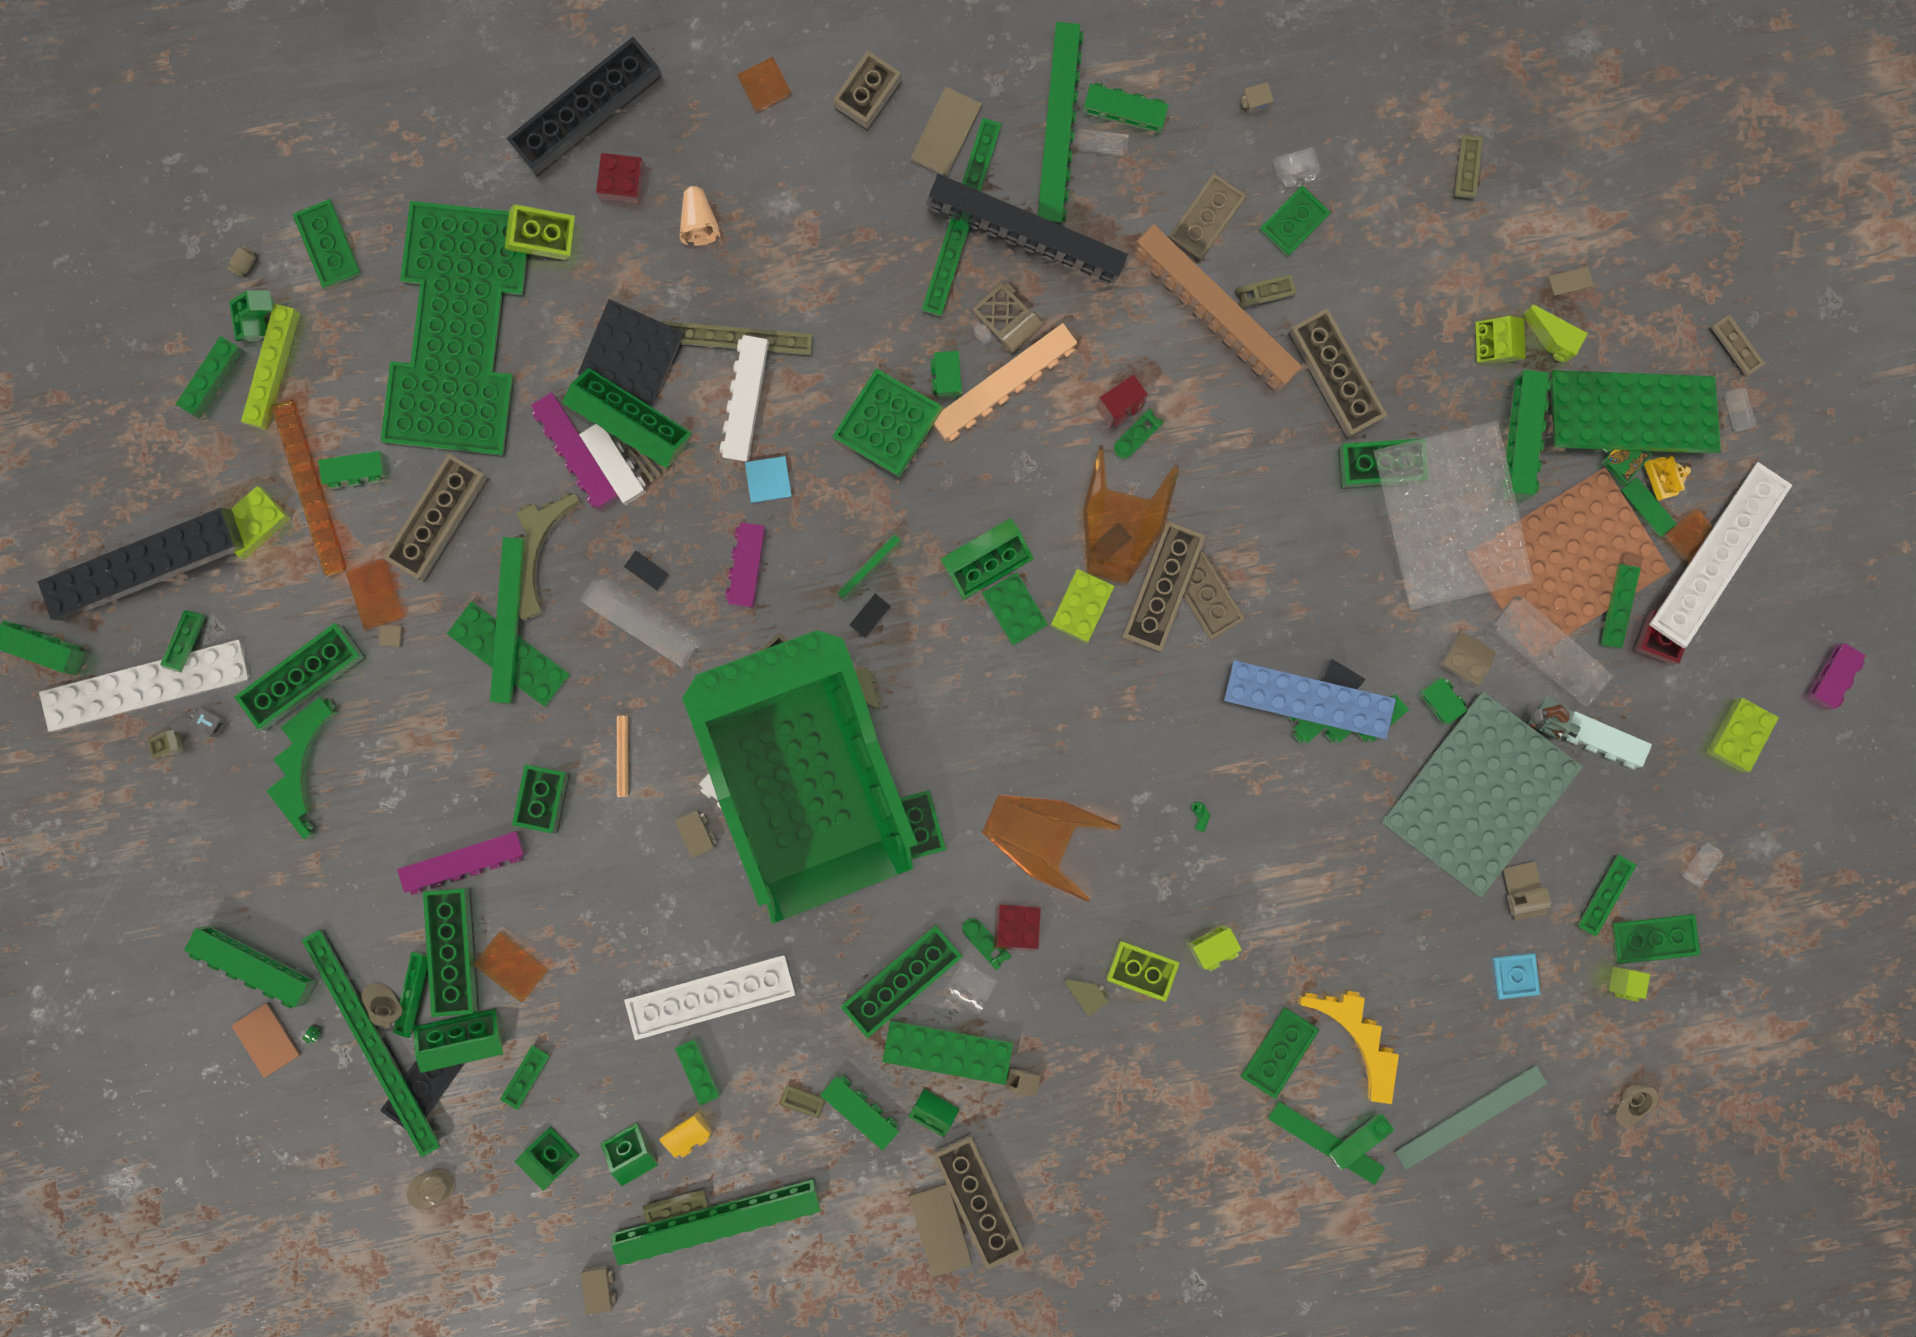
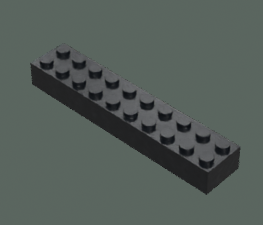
[926,174,1128,285]
[37,507,245,621]

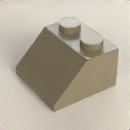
[1439,631,1496,687]

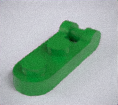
[1114,408,1164,459]
[962,918,1012,971]

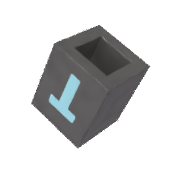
[189,706,226,737]

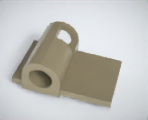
[1503,861,1551,921]

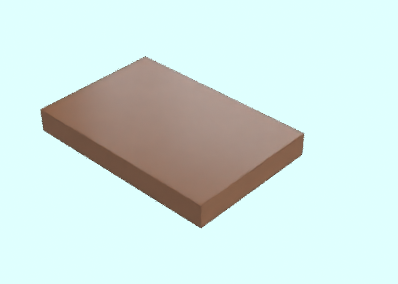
[231,1003,301,1078]

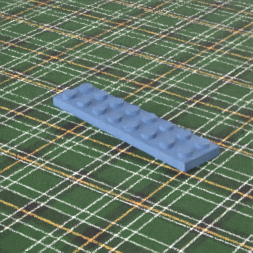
[1224,660,1396,739]

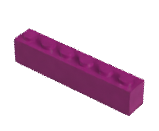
[531,392,619,510]
[397,831,527,895]

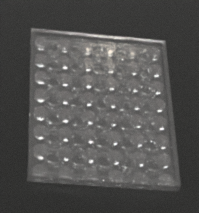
[1374,421,1534,610]

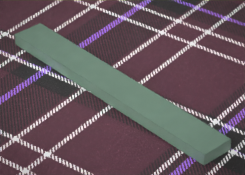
[1394,1065,1547,1170]

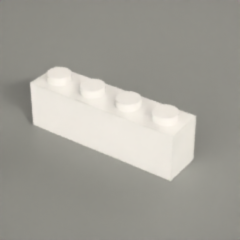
[579,424,646,506]

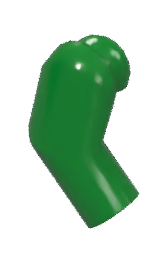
[1192,802,1210,832]

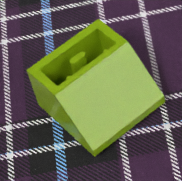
[1475,316,1526,363]

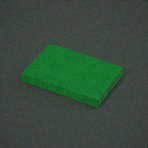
[1259,185,1331,257]

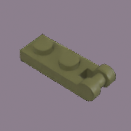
[1236,274,1297,309]

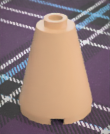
[679,186,720,246]

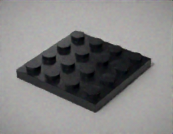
[578,299,685,408]

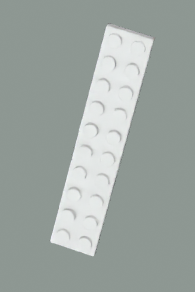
[1649,462,1792,648]
[39,640,251,732]

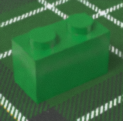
[1419,677,1467,726]

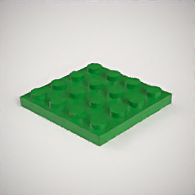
[832,368,944,477]

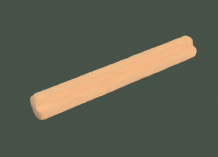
[617,716,629,797]

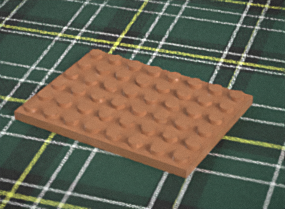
[1465,467,1671,657]

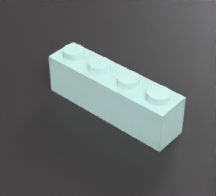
[1563,712,1652,770]

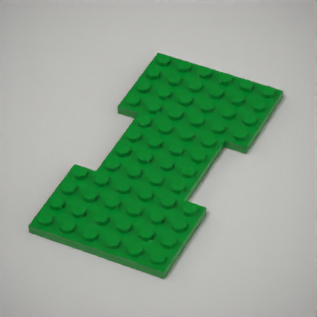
[380,201,528,456]

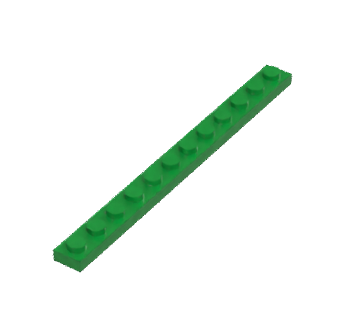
[301,929,441,1158]

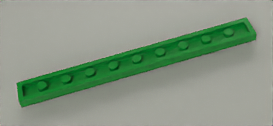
[922,117,1002,317]

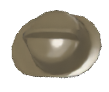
[361,983,402,1029]
[1616,1085,1659,1127]
[406,1169,455,1210]

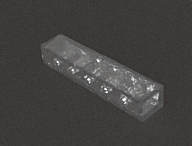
[579,580,698,669]

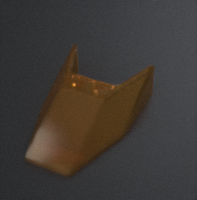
[1083,445,1179,583]
[982,795,1121,902]

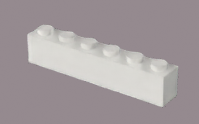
[720,335,769,462]

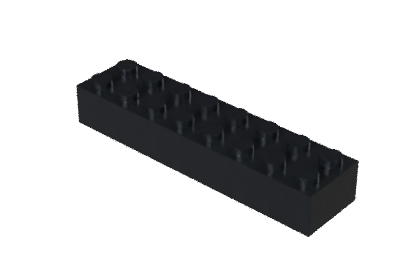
[506,36,662,175]

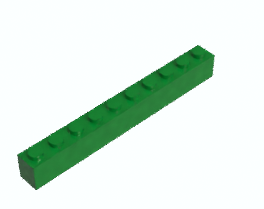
[1038,22,1084,225]
[611,1180,821,1266]

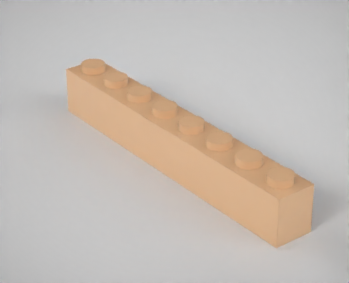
[933,323,1077,442]

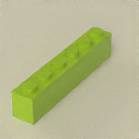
[241,303,300,430]

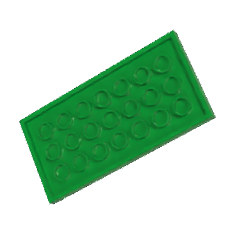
[1550,370,1721,454]

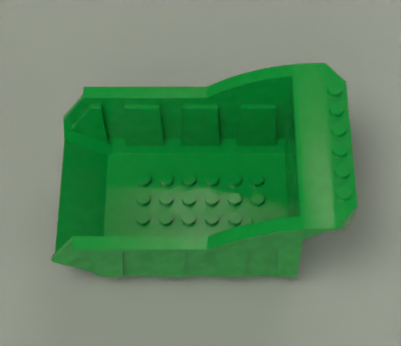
[682,630,918,924]

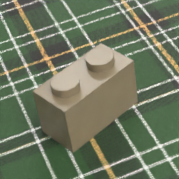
[674,810,717,859]
[581,1266,616,1315]

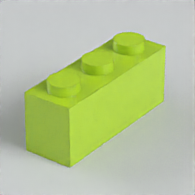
[1609,966,1650,1002]

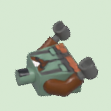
[1528,696,1581,740]

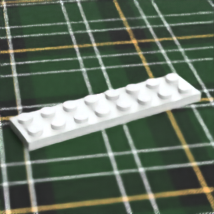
[624,955,796,1040]

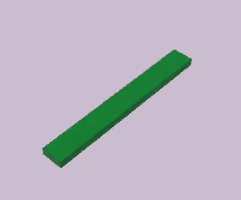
[490,537,525,704]

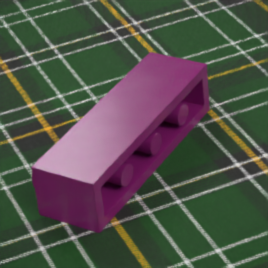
[725,522,766,609]

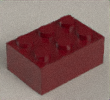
[1096,374,1148,427]

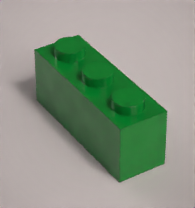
[318,451,387,489]
[675,1037,721,1106]

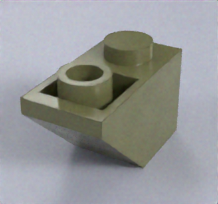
[855,667,882,708]

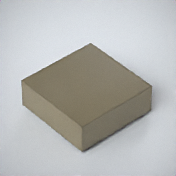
[379,625,402,647]

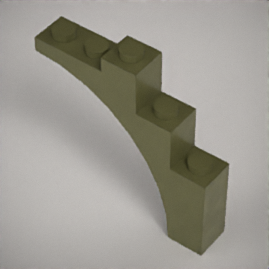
[514,493,582,621]

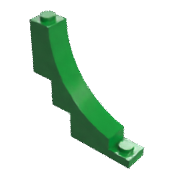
[266,697,337,840]

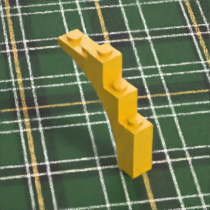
[1298,991,1399,1104]

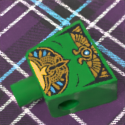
[1601,449,1652,486]

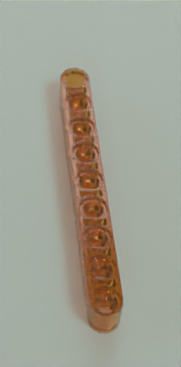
[272,399,347,577]

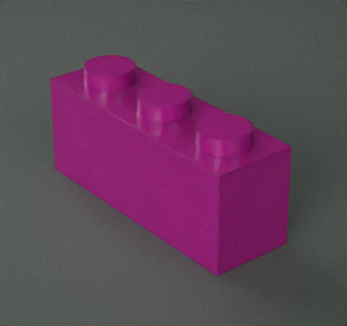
[1808,643,1866,710]

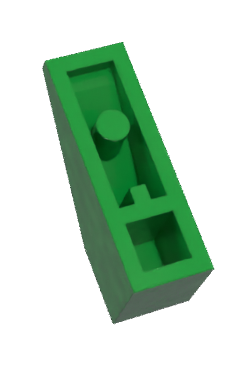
[1328,1113,1395,1170]

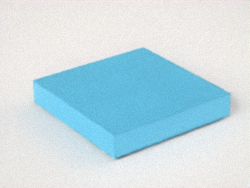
[745,456,792,503]
[1493,953,1540,1000]

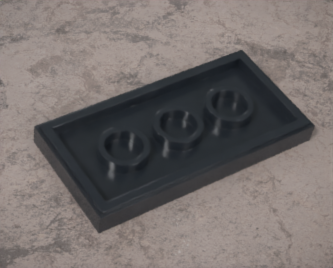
[380,1061,463,1129]

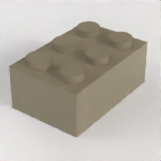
[833,50,902,129]

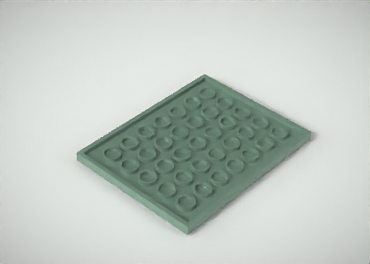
[1381,691,1583,898]

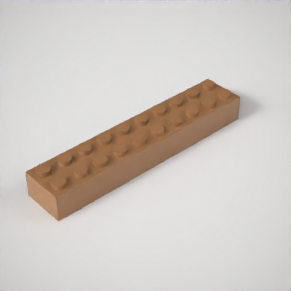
[1134,224,1302,391]

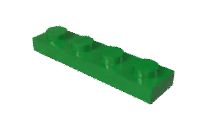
[1600,563,1641,648]
[1577,855,1637,937]
[392,952,428,1038]

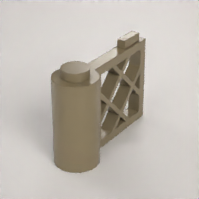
[972,282,1043,353]

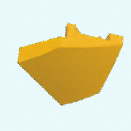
[1644,455,1691,501]

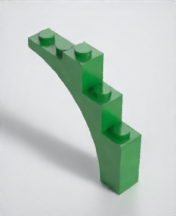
[1287,694,1409,744]

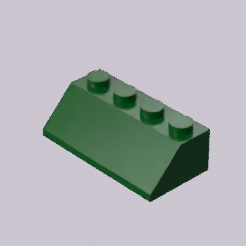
[940,518,1034,600]
[413,1008,504,1073]

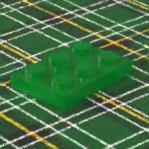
[981,572,1048,646]

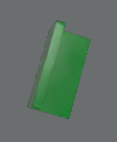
[908,1089,959,1138]

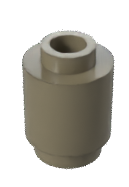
[227,246,256,277]

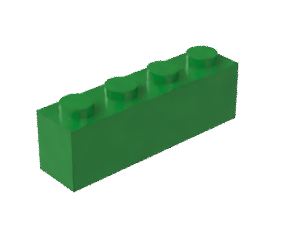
[1083,83,1169,133]
[176,336,244,419]
[820,1074,900,1151]

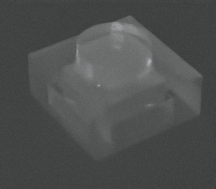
[972,322,991,346]

